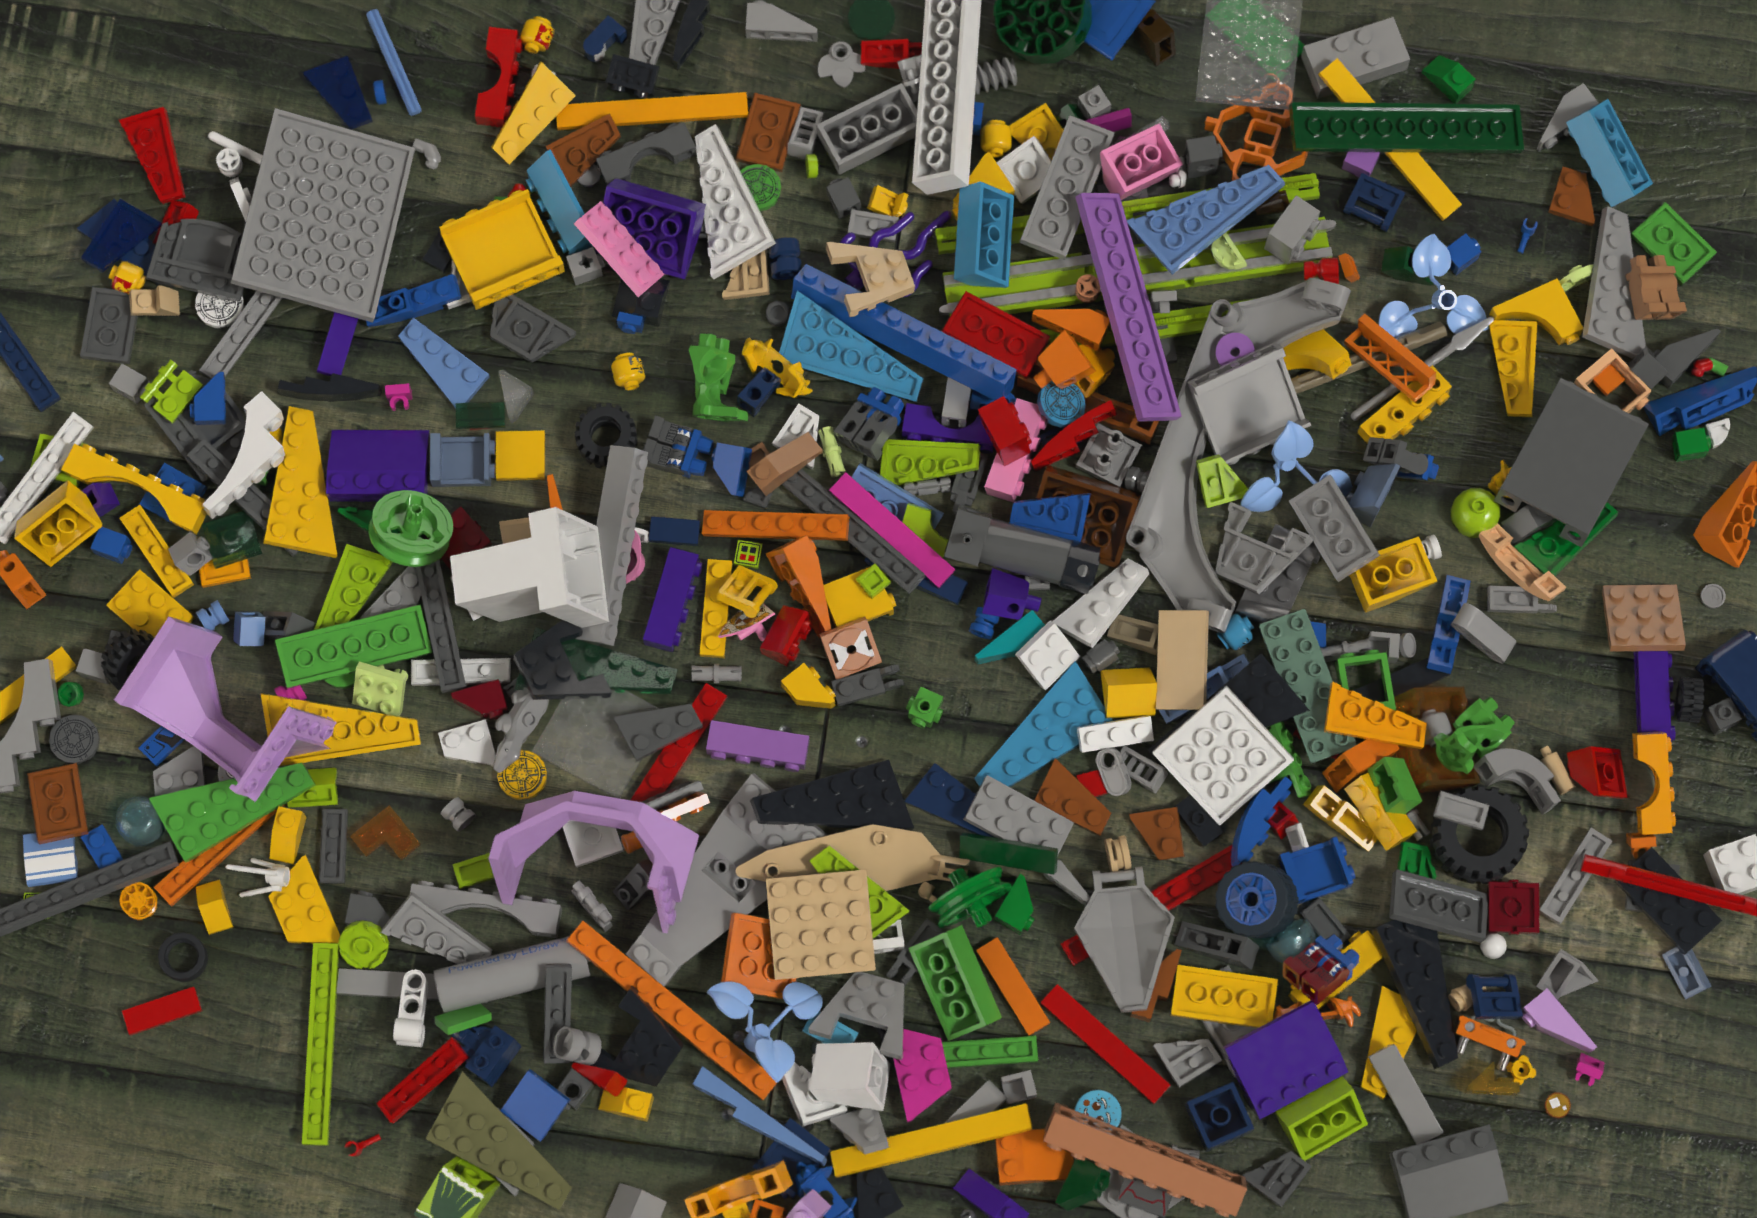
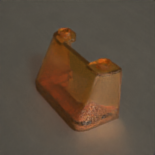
[1394,687,1480,793]

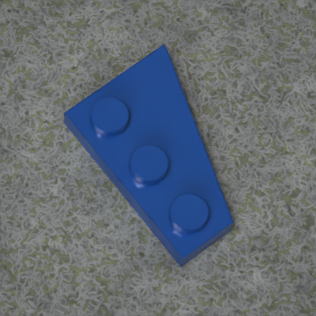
[1009,493,1091,542]

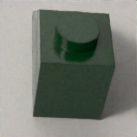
[1381,246,1435,286]
[1055,1158,1111,1211]

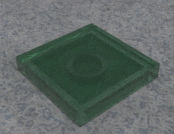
[202,511,263,569]

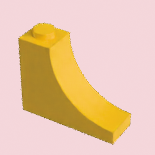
[1489,278,1583,346]
[1283,329,1352,379]

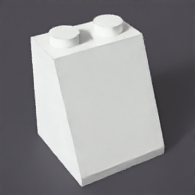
[808,1042,891,1111]

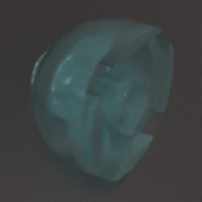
[115,796,165,846]
[1264,918,1316,964]

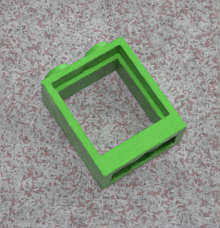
[1335,650,1396,711]

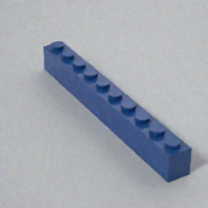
[791,264,1017,400]

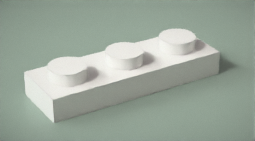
[1077,715,1154,753]

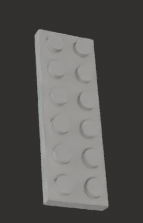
[1020,116,1115,260]

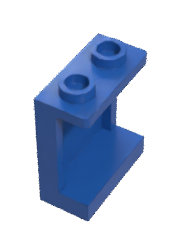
[1278,836,1355,904]

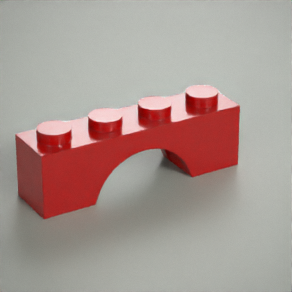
[475,27,523,127]

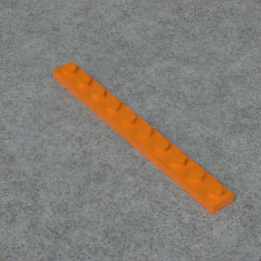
[566,921,776,1101]

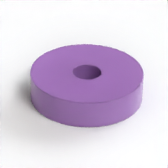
[1216,333,1255,366]

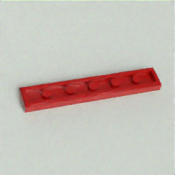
[1040,984,1171,1105]

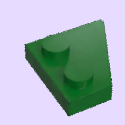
[1397,841,1437,880]

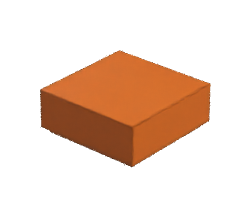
[1338,253,1360,282]
[1592,364,1625,397]

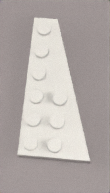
[695,124,776,279]

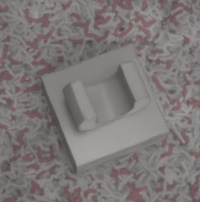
[1150,290,1177,313]

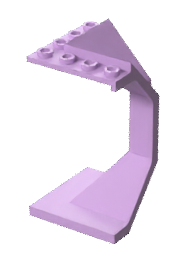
[114,617,337,802]
[489,791,699,933]

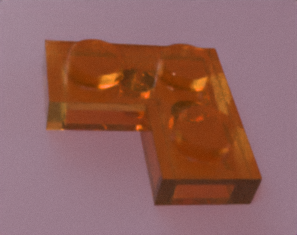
[350,805,421,860]

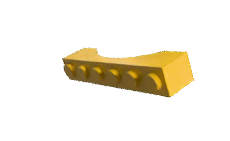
[61,443,207,535]

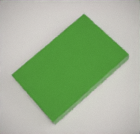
[1630,202,1717,286]

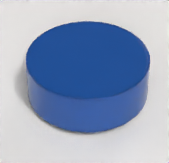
[373,80,387,105]

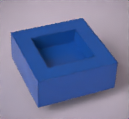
[617,312,644,334]

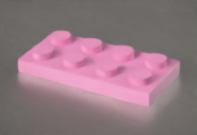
[574,201,665,297]

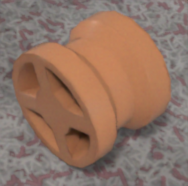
[1075,274,1100,303]

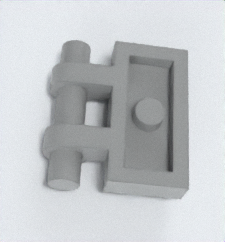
[571,880,613,932]

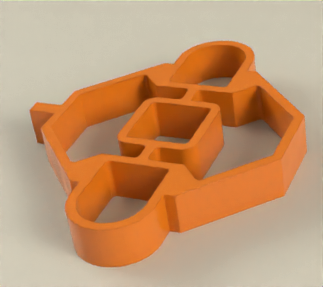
[1205,83,1308,181]

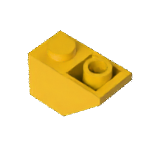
[781,663,836,709]

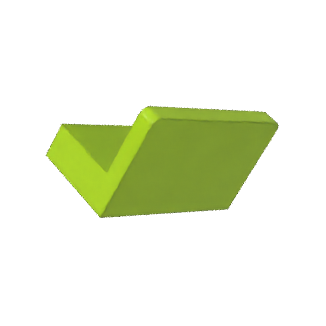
[287,768,338,808]

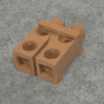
[1626,255,1687,320]

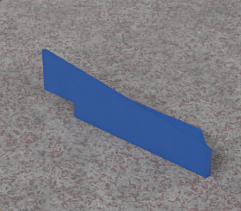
[1644,366,1757,436]

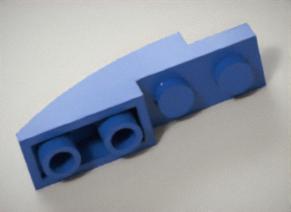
[366,274,462,327]
[1231,776,1293,866]

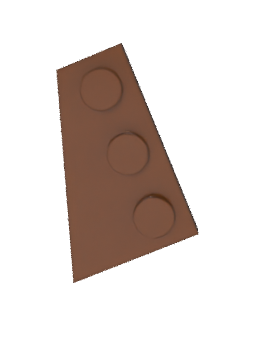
[546,114,621,187]
[1034,758,1111,836]

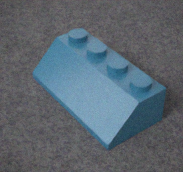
[1566,99,1653,207]
[525,149,594,255]
[954,181,1014,288]

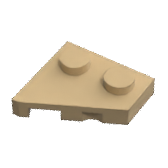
[722,249,770,300]

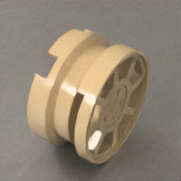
[1105,835,1132,872]

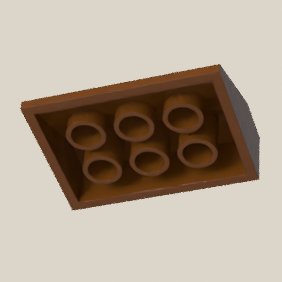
[1036,465,1141,568]

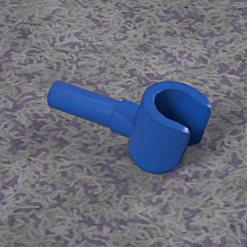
[1517,218,1537,254]

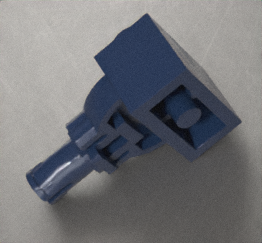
[439,1026,522,1087]

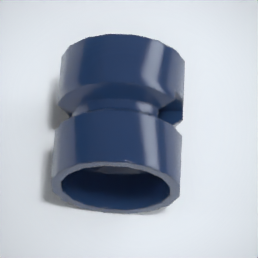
[768,238,802,280]

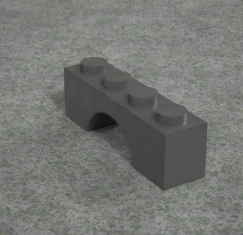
[596,122,697,186]

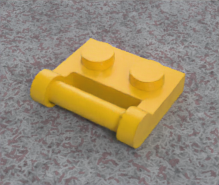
[716,565,778,618]

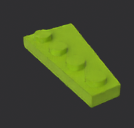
[880,439,981,486]
[809,845,910,938]

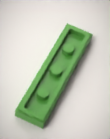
[942,1036,1038,1068]

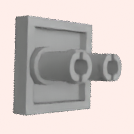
[1076,423,1142,487]

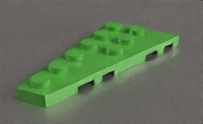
[149,763,316,863]

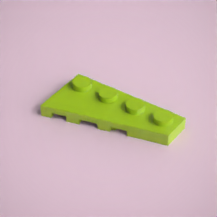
[314,544,393,630]

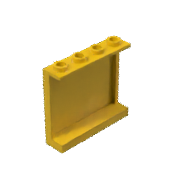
[439,189,564,310]

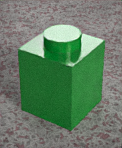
[1671,428,1711,462]

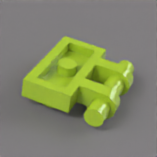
[140,359,203,424]

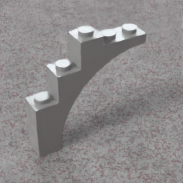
[0,659,61,793]

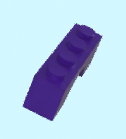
[902,403,997,454]

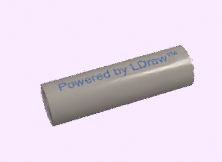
[434,936,591,1013]

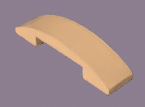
[1479,523,1566,601]

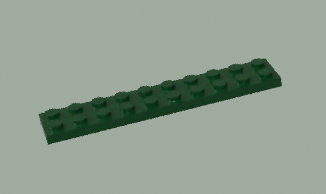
[1289,102,1524,153]

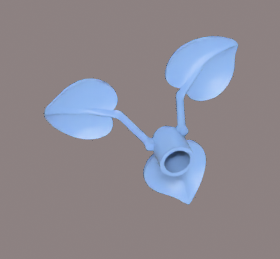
[1378,234,1489,338]
[1240,420,1353,512]
[707,982,823,1083]

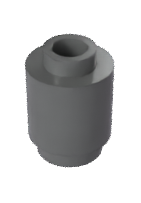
[1082,639,1120,674]

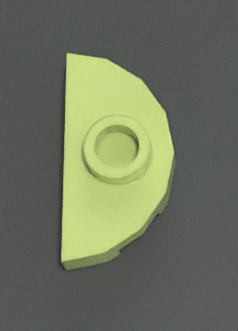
[1211,232,1247,269]
[1559,264,1594,292]

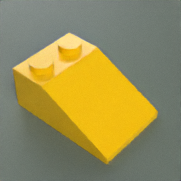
[1349,536,1437,613]

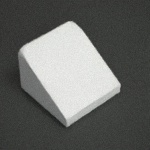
[1285,823,1309,852]

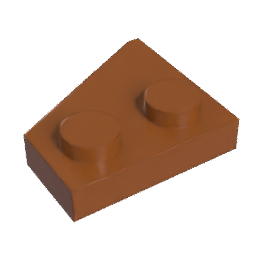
[1548,167,1595,227]
[1129,807,1185,861]

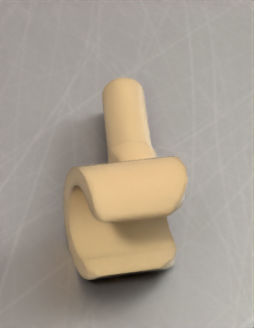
[918,882,937,903]

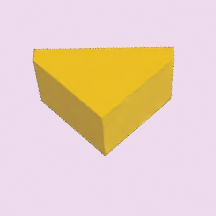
[196,879,233,935]

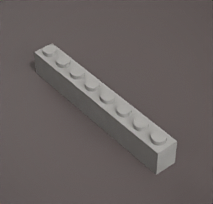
[576,445,648,646]

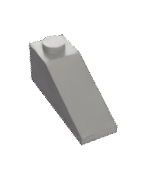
[746,1,818,42]

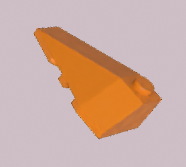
[1693,461,1757,568]
[766,535,832,638]

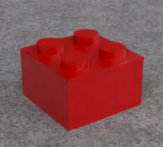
[978,396,1032,466]

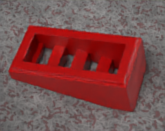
[571,1062,627,1097]

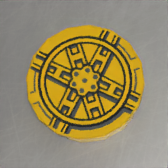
[497,750,547,800]

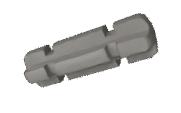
[903,477,952,496]

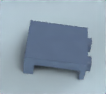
[430,433,496,487]

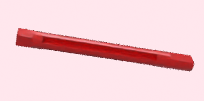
[1580,854,1757,916]

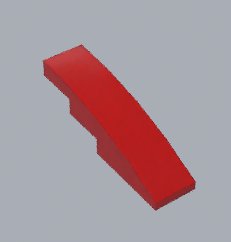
[861,39,922,69]
[1031,400,1117,471]

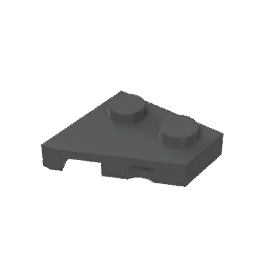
[1243,1151,1312,1208]

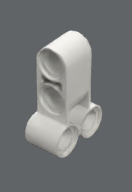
[393,969,428,1047]

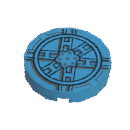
[1037,381,1086,428]

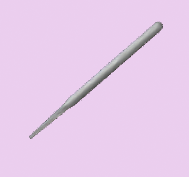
[1351,316,1494,421]

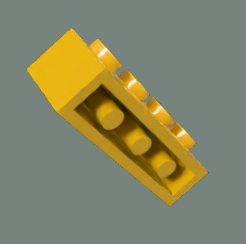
[1357,365,1452,444]

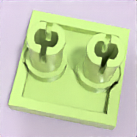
[352,661,408,716]

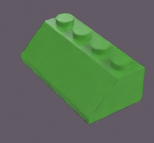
[908,925,1002,1041]

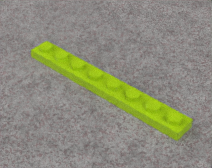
[302,943,339,1146]

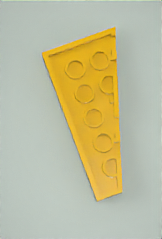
[263,406,337,558]
[261,693,421,766]

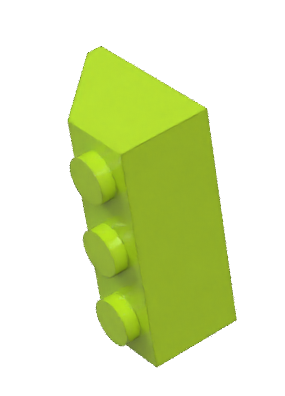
[1275,1076,1368,1161]

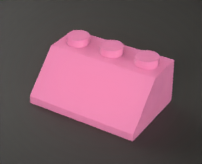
[1100,124,1183,200]

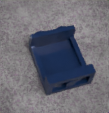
[753,1118,831,1200]

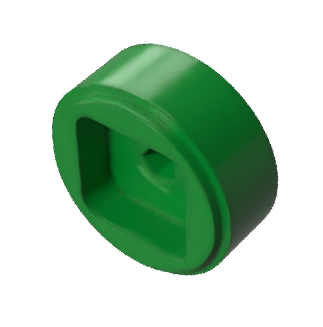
[58,682,84,707]

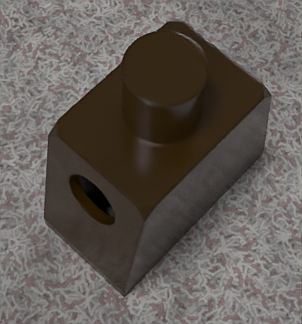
[1134,9,1176,67]

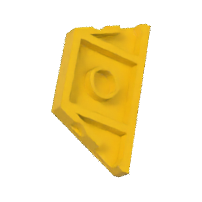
[268,855,340,944]

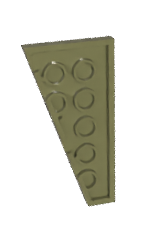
[426,1071,573,1211]

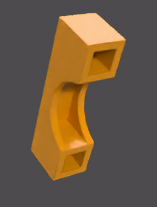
[1632,731,1676,835]
[684,1160,793,1218]

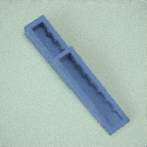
[693,1066,827,1166]

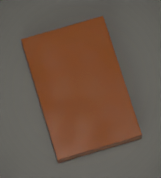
[736,93,801,172]
[27,763,89,845]

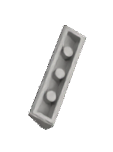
[1368,1044,1443,1145]

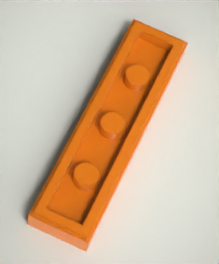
[976,937,1050,1036]

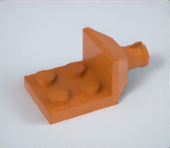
[621,792,710,854]

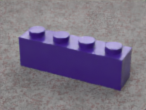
[643,547,702,653]
[1633,651,1675,743]

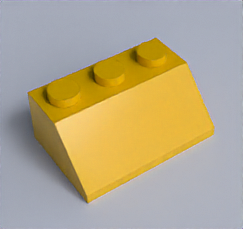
[14,480,103,567]

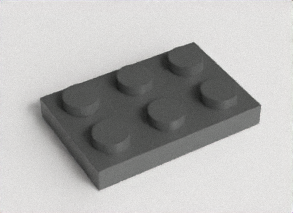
[80,287,138,364]

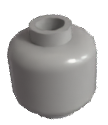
[1420,709,1453,748]

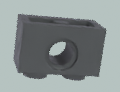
[1183,135,1222,179]

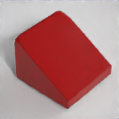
[1263,802,1299,839]

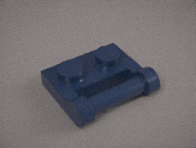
[1343,173,1406,232]
[1466,974,1523,1019]

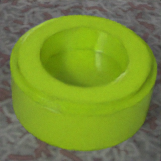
[805,154,818,178]

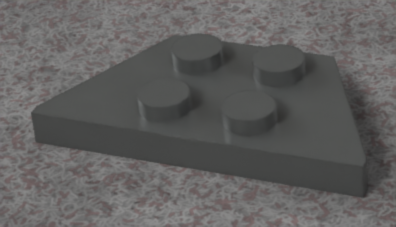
[490,294,577,363]

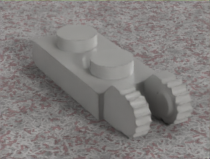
[1487,586,1557,613]

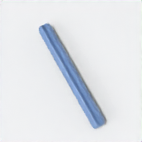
[366,9,421,116]

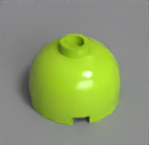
[1450,488,1500,538]

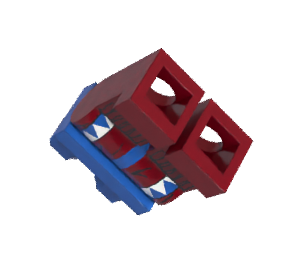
[1283,934,1359,1005]

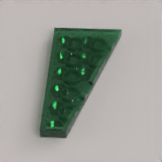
[514,627,678,694]

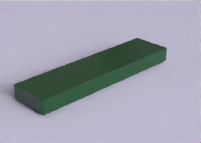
[959,832,1058,875]

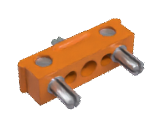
[1455,1014,1526,1071]

